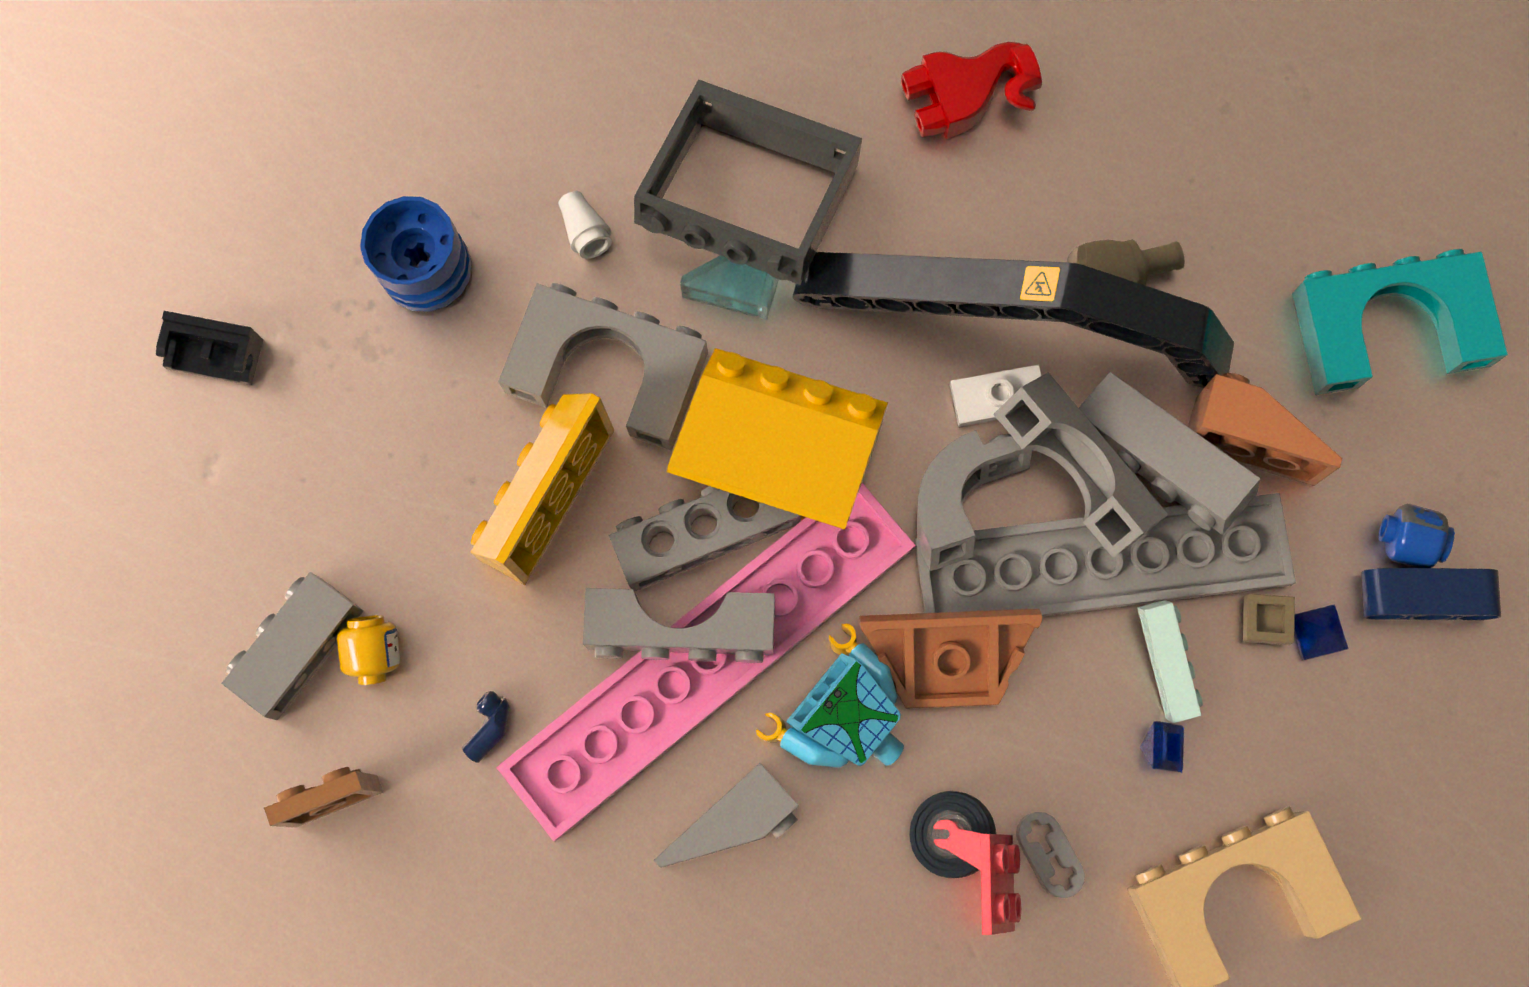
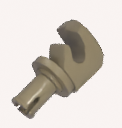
[1067,239,1185,286]

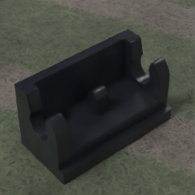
[156,311,264,386]

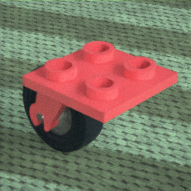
[909,791,1022,935]

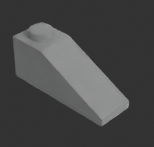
[654,763,799,867]

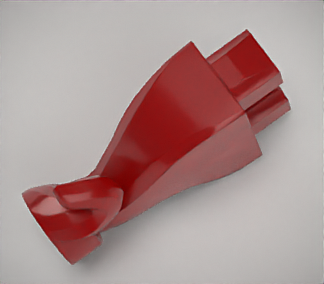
[900,42,1042,139]

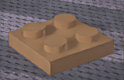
[264,767,383,827]

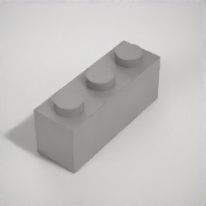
[221,572,364,720]

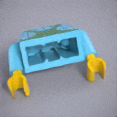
[756,623,904,768]

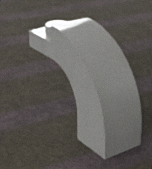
[917,430,1032,571]

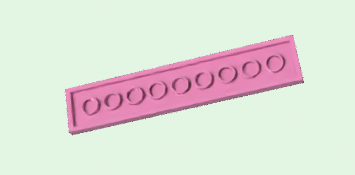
[496,483,916,842]

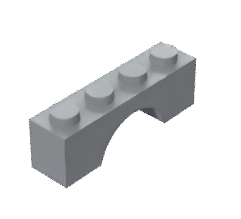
[993,372,1168,558]
[583,588,775,663]

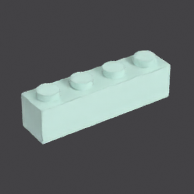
[1137,600,1203,723]

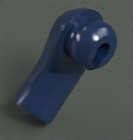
[462,691,510,763]

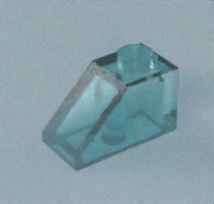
[680,255,779,320]

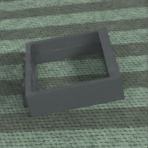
[634,79,862,285]

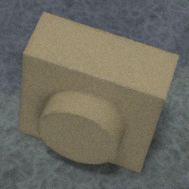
[1243,594,1295,645]

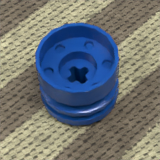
[360,196,472,312]

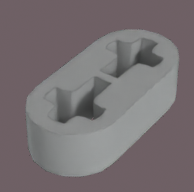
[1016,812,1085,898]

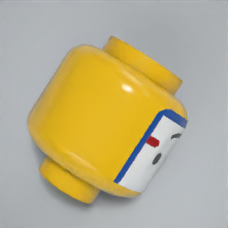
[337,615,400,685]

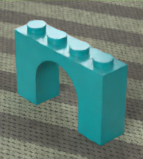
[1292,249,1508,395]

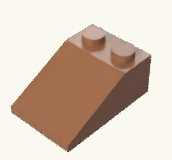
[1188,373,1343,486]

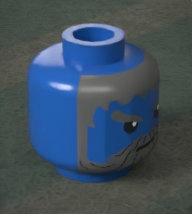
[1378,504,1455,568]

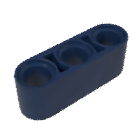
[1361,568,1501,620]

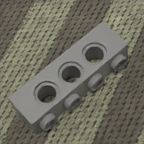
[609,486,801,592]

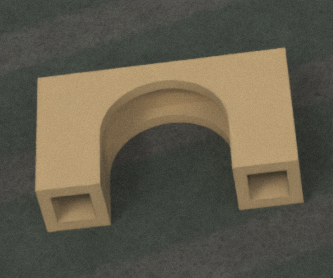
[1127,806,1361,987]

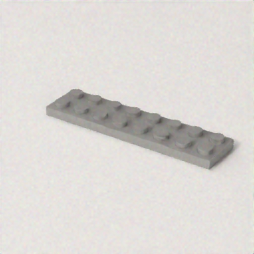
[914,493,1296,617]

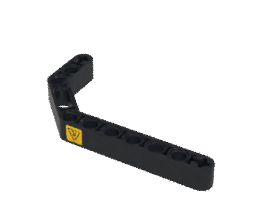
[793,252,1234,388]

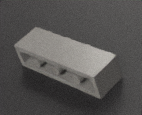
[1079,372,1261,535]

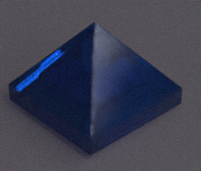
[1294,604,1348,661]
[1140,721,1184,773]

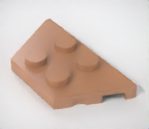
[859,609,1042,708]

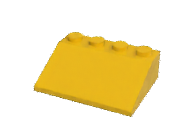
[667,348,888,530]
[470,393,614,585]

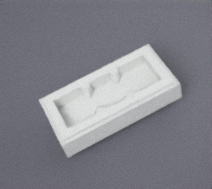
[949,365,1041,427]

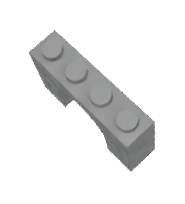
[498,283,708,451]

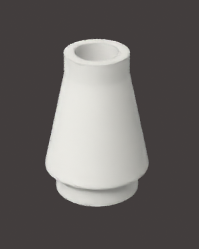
[558,191,612,259]

